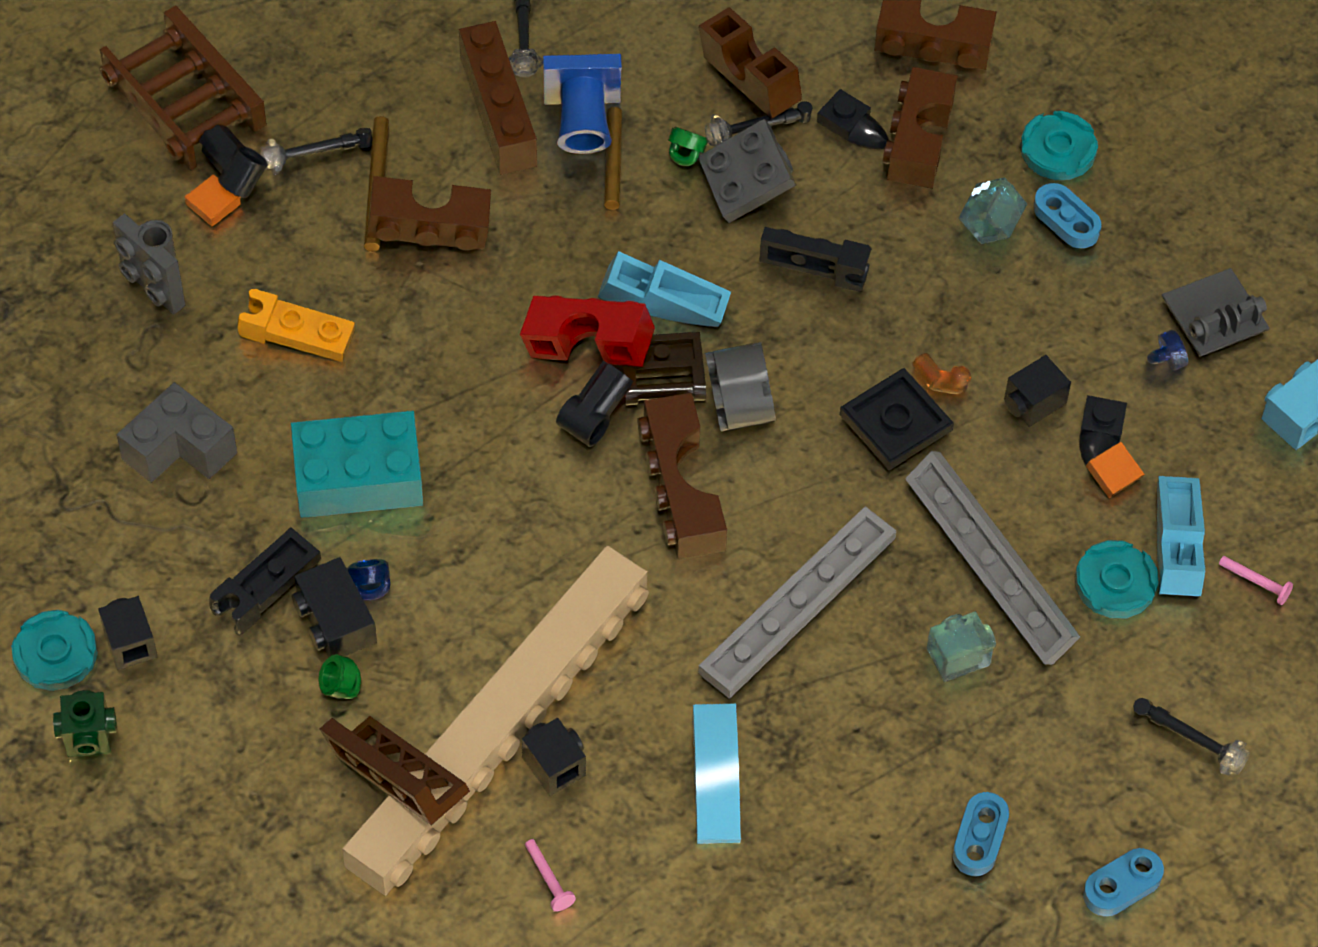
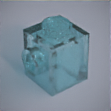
[958,177,1027,244]
[927,611,996,682]

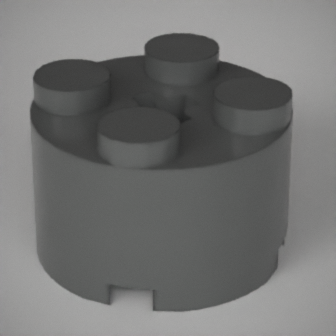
[705,342,776,431]

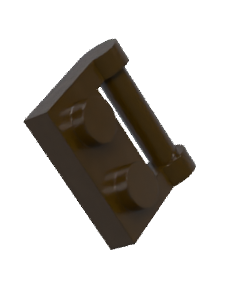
[622,332,706,406]

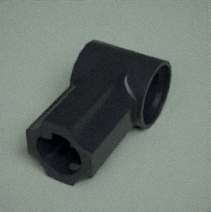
[199,124,268,198]
[556,360,633,447]

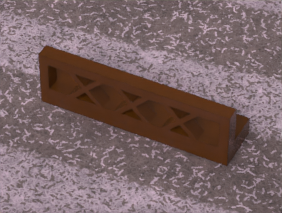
[319,716,470,826]

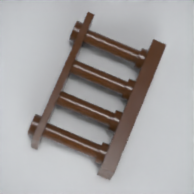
[99,5,267,171]

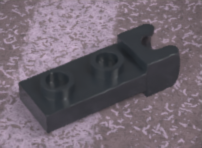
[759,227,872,292]
[209,527,321,635]

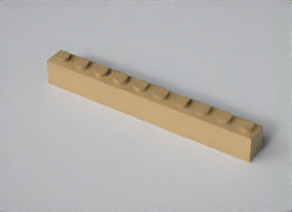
[342,546,649,896]

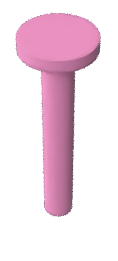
[1219,556,1293,605]
[525,839,576,912]

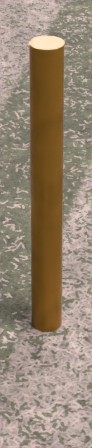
[364,116,389,252]

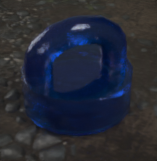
[1147,330,1189,371]
[347,559,391,600]

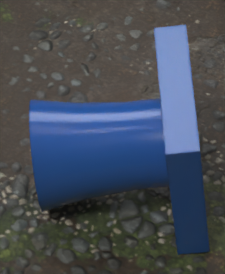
[543,54,622,154]

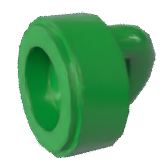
[668,127,709,166]
[318,654,361,699]

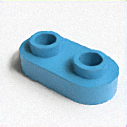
[1033,183,1102,248]
[953,792,1009,876]
[1083,848,1164,916]

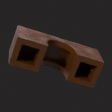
[874,0,997,70]
[699,7,802,119]
[882,67,958,189]
[367,176,491,250]

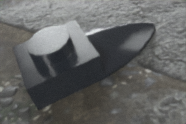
[817,89,890,149]
[1079,395,1127,466]

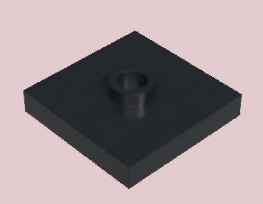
[839,368,954,470]

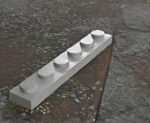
[905,451,1080,665]
[698,506,897,699]

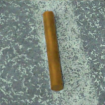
[604,107,622,210]

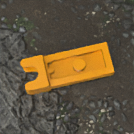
[237,289,355,362]

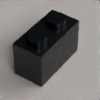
[291,557,377,658]

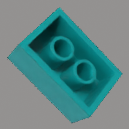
[291,411,423,518]

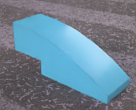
[598,251,731,327]
[1157,476,1206,597]
[692,704,741,844]

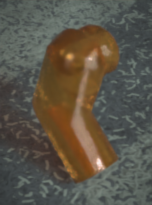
[912,353,972,394]

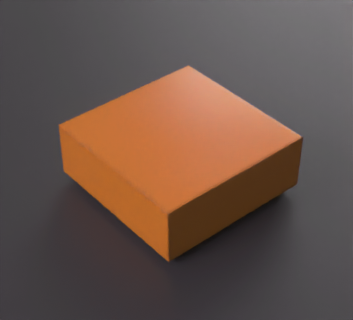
[185,174,241,227]
[1086,442,1145,499]

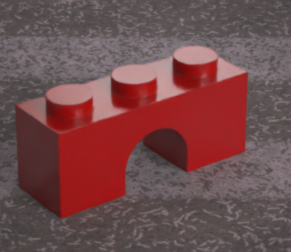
[520,295,655,367]

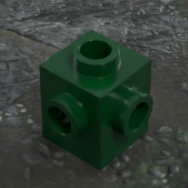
[53,690,117,757]

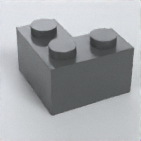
[116,382,237,483]

